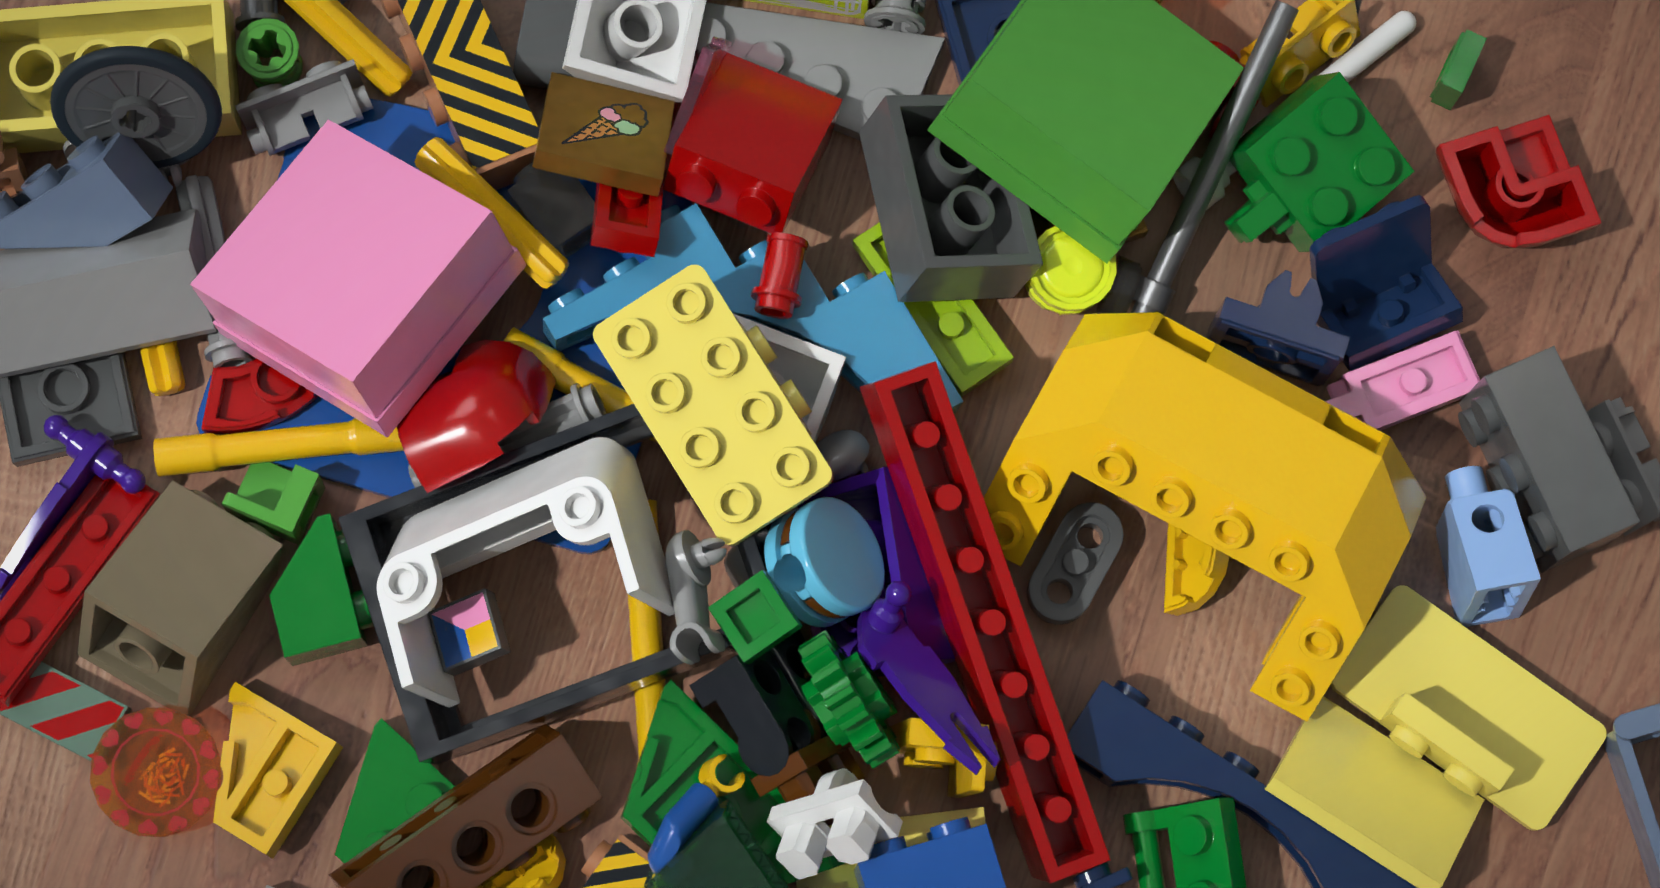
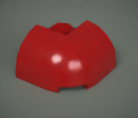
[1435,115,1601,248]
[397,340,556,493]

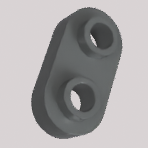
[1027,502,1123,625]

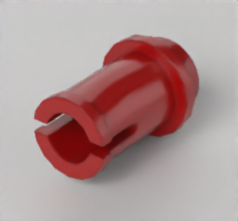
[751,232,808,319]

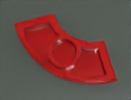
[201,358,318,435]

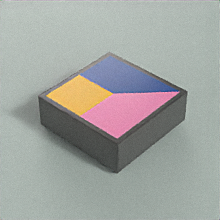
[428,588,511,676]

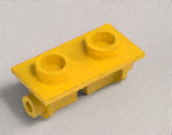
[1240,0,1361,107]

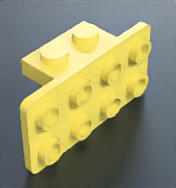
[593,265,833,546]
[1330,585,1607,831]

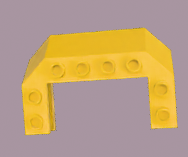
[984,312,1426,722]

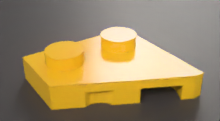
[213,682,343,859]

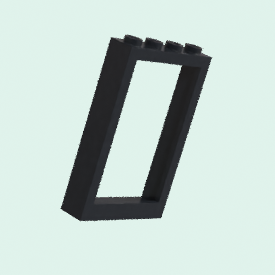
[338,404,771,765]

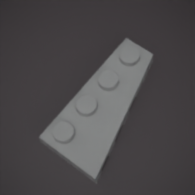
[691,2,945,141]

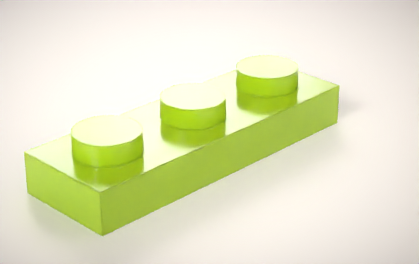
[852,222,1014,397]

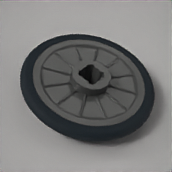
[50,46,222,168]

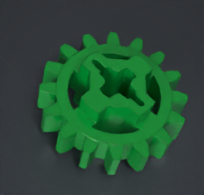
[798,630,901,769]

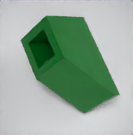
[269,513,374,666]

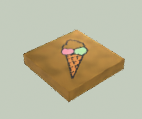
[532,72,675,197]

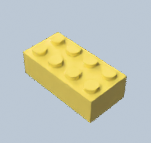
[0,0,242,153]

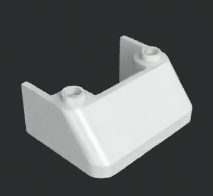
[377,437,675,708]

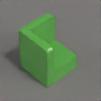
[222,462,326,545]

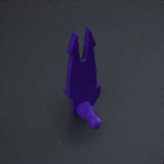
[0,415,146,601]
[850,581,1001,775]

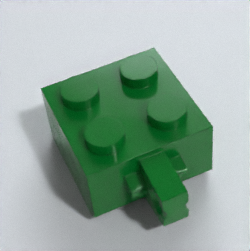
[1224,72,1415,252]

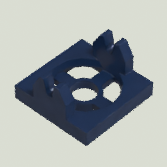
[1206,270,1350,387]

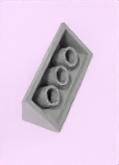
[0,208,218,378]

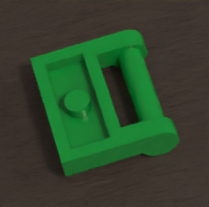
[1123,797,1247,888]

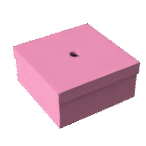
[190,119,526,438]

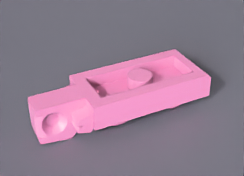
[1325,330,1480,431]

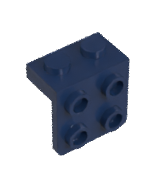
[1309,195,1463,372]

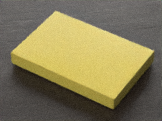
[1265,696,1485,888]

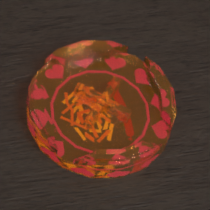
[90,708,221,837]

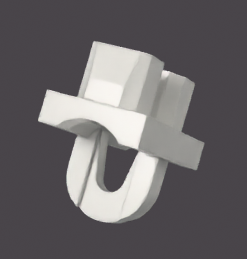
[767,768,903,879]

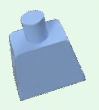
[1436,466,1541,627]

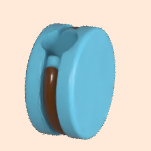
[764,497,885,627]

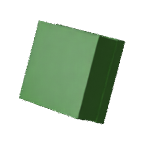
[927,0,1244,264]

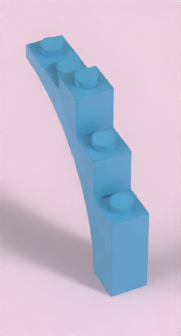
[543,203,963,414]

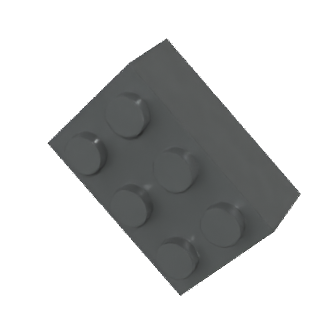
[859,94,1043,302]
[1458,346,1640,573]

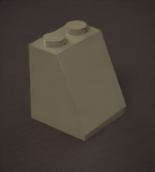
[77,480,283,719]

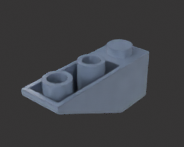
[0,132,173,249]

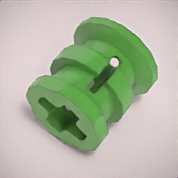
[236,18,303,88]

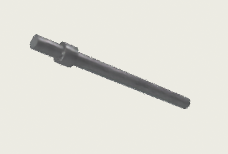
[1131,0,1299,314]

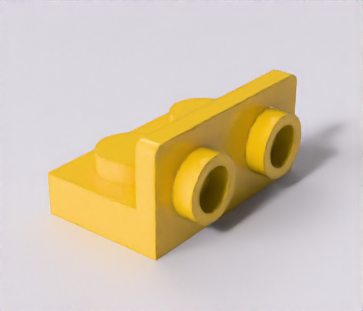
[890,718,997,798]

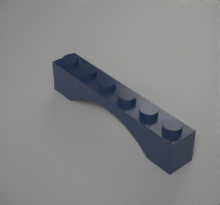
[1067,680,1417,888]

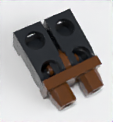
[689,630,866,802]

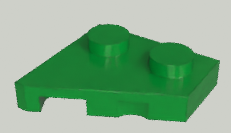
[335,718,455,882]

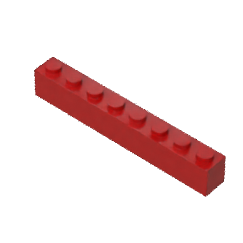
[860,361,1111,884]

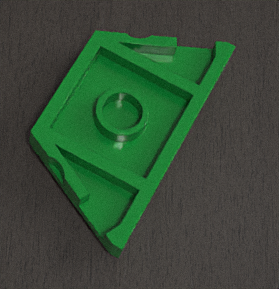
[621,680,845,884]

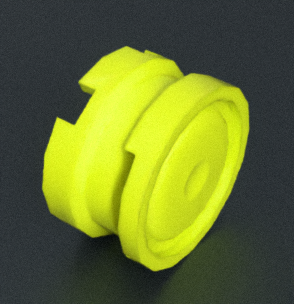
[1024,226,1117,316]

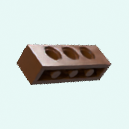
[329,724,603,888]

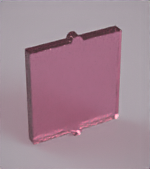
[664,36,732,155]

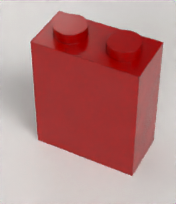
[663,53,843,233]

